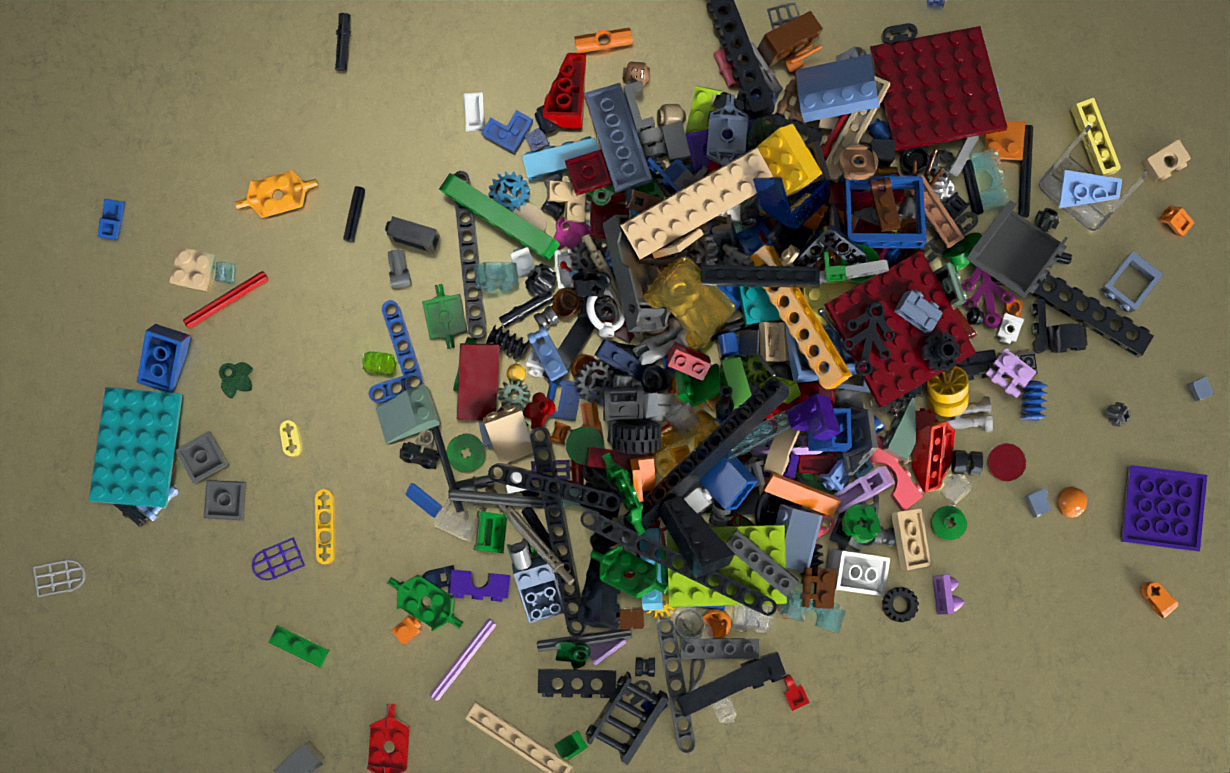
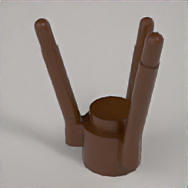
[912,148,944,188]

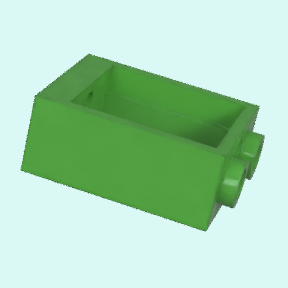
[719,356,751,412]

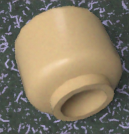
[657,104,686,126]

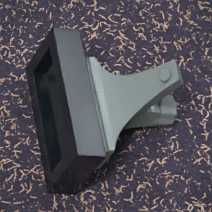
[829,510,862,551]

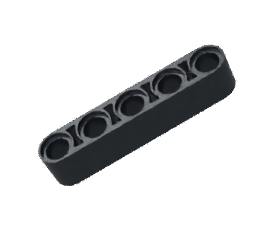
[676,658,771,717]

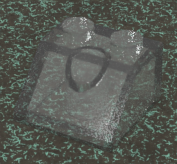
[434,498,487,543]
[731,604,773,634]

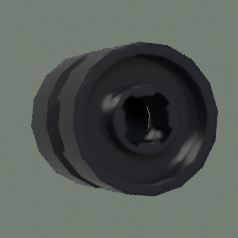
[951,450,983,477]

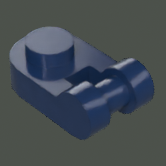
[422,565,455,588]

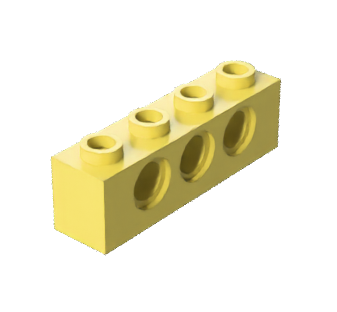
[1071,98,1121,176]

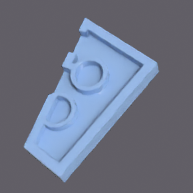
[1058,170,1122,209]

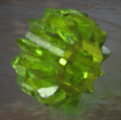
[362,351,395,375]
[742,352,773,383]

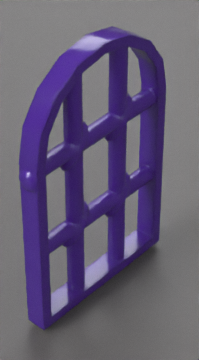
[251,537,305,581]

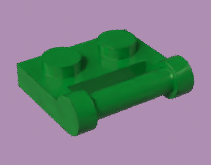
[473,511,507,553]

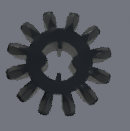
[525,263,557,297]

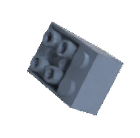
[512,555,564,623]

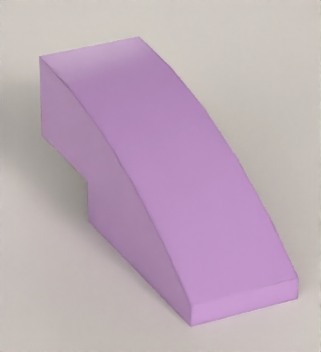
[833,466,895,513]

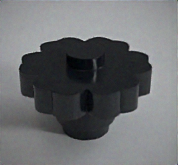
[921,332,961,371]

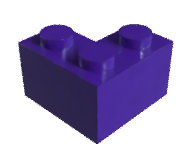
[786,394,841,441]

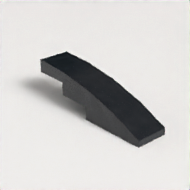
[542,318,595,385]

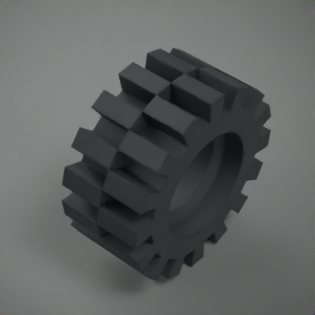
[882,587,919,622]

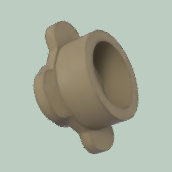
[415,430,434,448]

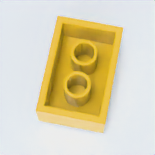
[756,124,822,197]

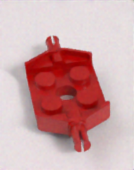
[367,704,410,773]

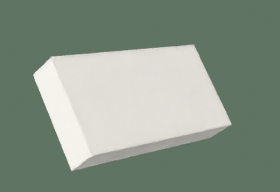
[464,92,485,132]

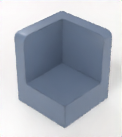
[1024,488,1051,518]

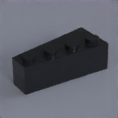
[658,496,735,578]
[576,546,621,628]

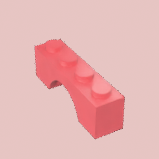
[868,434,923,511]

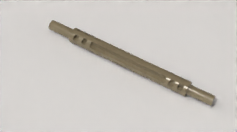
[582,234,646,343]
[485,486,574,585]

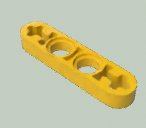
[315,489,335,564]

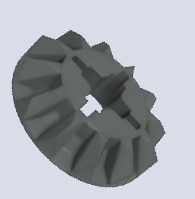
[930,149,955,179]

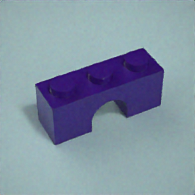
[448,569,510,602]

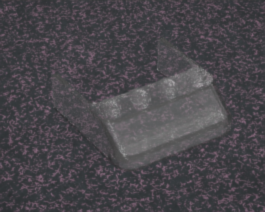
[1039,124,1148,231]

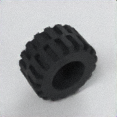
[612,419,661,454]

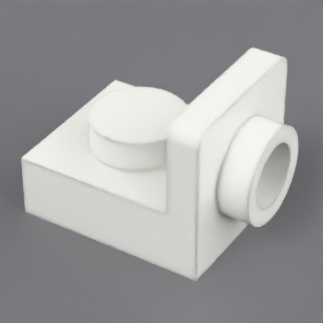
[510,246,535,278]
[525,347,545,378]

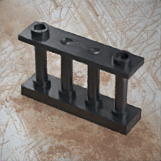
[586,671,669,765]

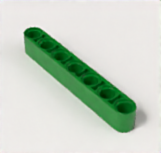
[439,173,560,260]

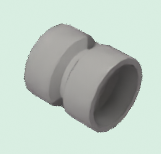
[637,127,668,161]

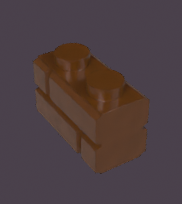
[616,607,644,629]

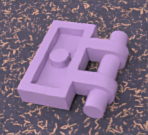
[986,348,1036,398]

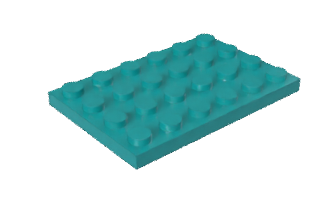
[88,387,183,508]

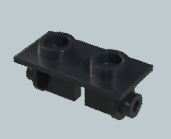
[400,442,440,470]

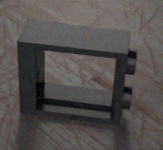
[385,216,440,254]

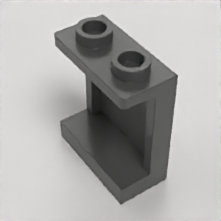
[624,80,655,134]

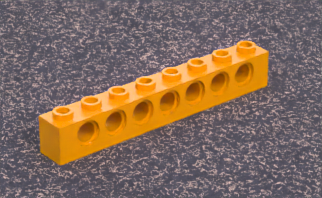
[750,245,852,389]

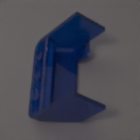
[753,177,830,229]

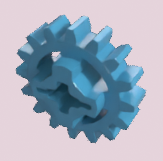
[488,171,530,212]

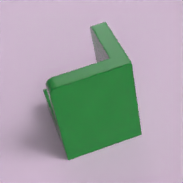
[554,731,588,761]

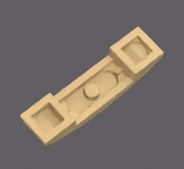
[764,416,800,476]

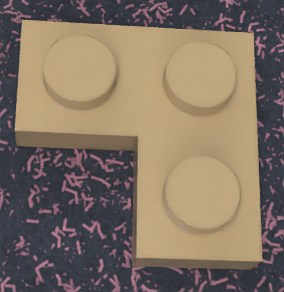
[547,181,586,223]

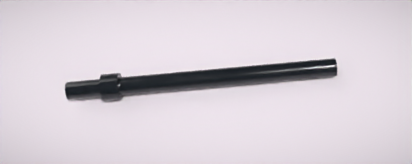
[431,426,464,513]

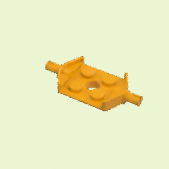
[235,169,318,218]

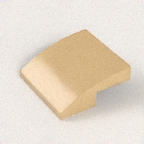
[759,322,790,362]

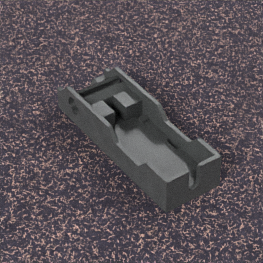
[603,214,670,332]

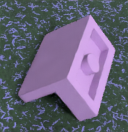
[589,628,627,666]

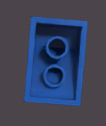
[137,324,191,393]

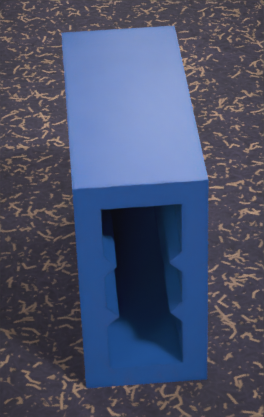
[699,451,758,510]

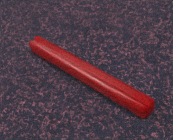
[183,271,268,328]

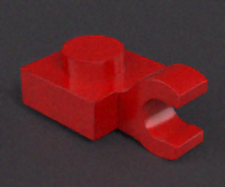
[783,674,810,711]

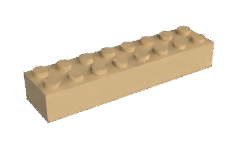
[620,147,776,259]

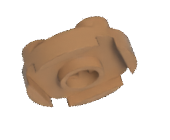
[838,144,878,180]

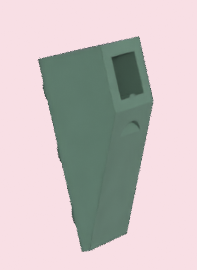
[881,397,916,461]

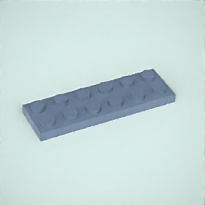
[584,83,652,193]

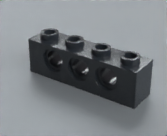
[538,668,616,698]

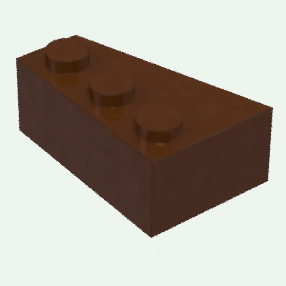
[757,11,823,68]

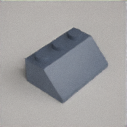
[775,504,823,572]

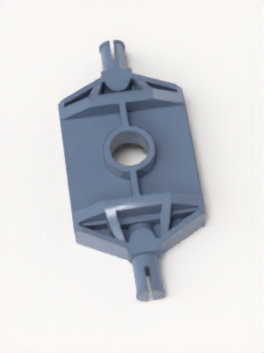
[706,94,748,167]

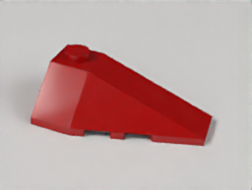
[543,53,586,129]

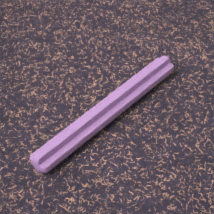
[430,619,496,700]

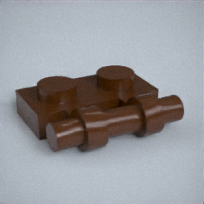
[800,567,836,609]

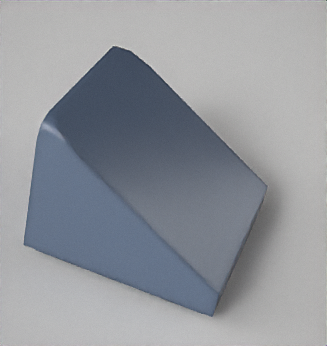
[1188,376,1214,401]

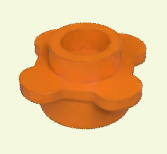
[1002,297,1023,317]

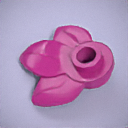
[553,217,590,250]

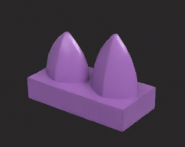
[933,574,965,615]

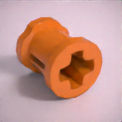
[550,421,571,445]

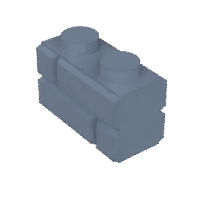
[894,290,943,333]

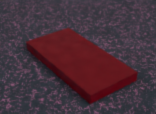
[456,343,499,420]

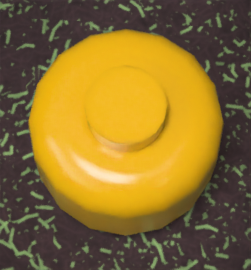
[506,364,526,384]

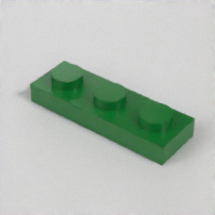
[268,625,330,668]

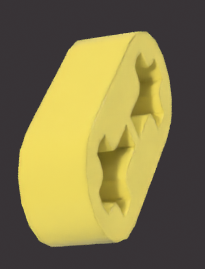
[280,420,302,457]

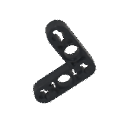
[793,225,867,267]

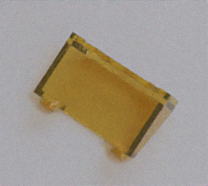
[643,257,735,351]

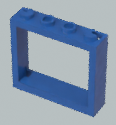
[843,174,926,248]

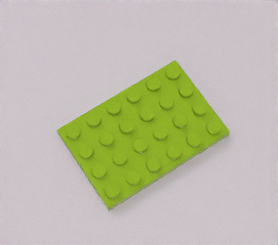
[667,525,787,607]

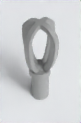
[688,659,705,692]

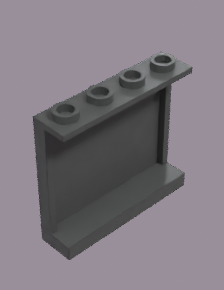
[967,200,1068,298]

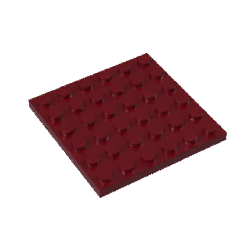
[869,26,1008,151]
[824,250,976,408]

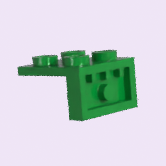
[674,363,722,409]

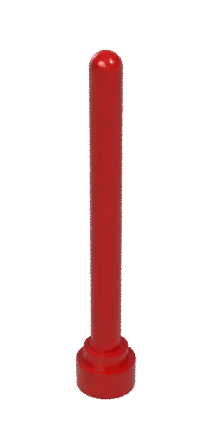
[820,113,851,160]

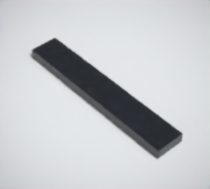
[701,265,820,288]

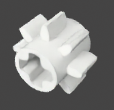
[932,177,954,201]

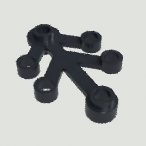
[841,301,895,376]

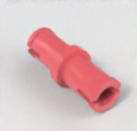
[713,49,739,88]

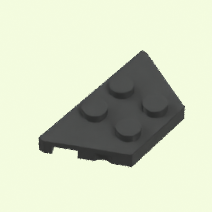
[837,403,878,476]

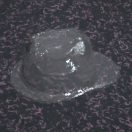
[672,606,713,647]

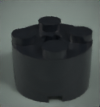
[1046,322,1088,353]

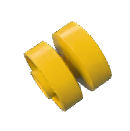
[927,366,969,417]

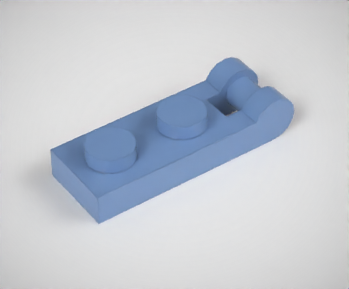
[527,326,568,381]

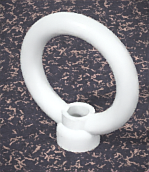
[586,287,625,338]

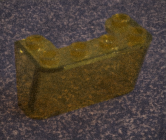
[646,410,721,479]

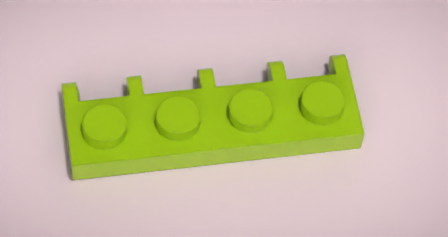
[685,85,721,163]

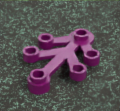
[962,266,1015,328]

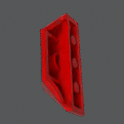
[912,420,955,493]

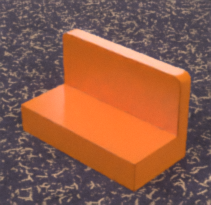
[630,456,656,502]

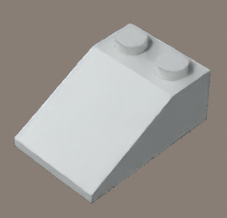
[826,548,890,596]

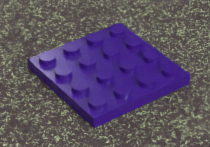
[1121,465,1207,552]

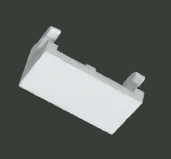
[554,249,575,290]

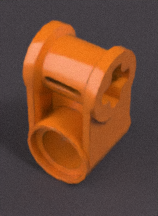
[1140,582,1179,618]

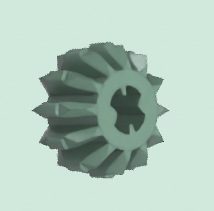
[498,379,530,409]

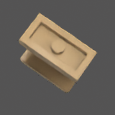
[483,405,533,463]

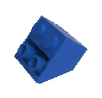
[808,408,852,452]

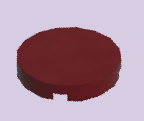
[987,443,1026,482]

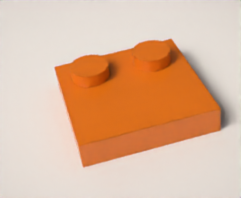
[984,121,1026,160]

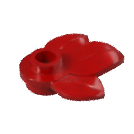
[523,392,555,430]

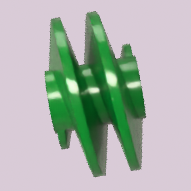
[931,506,967,540]

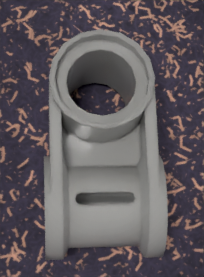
[507,538,532,570]

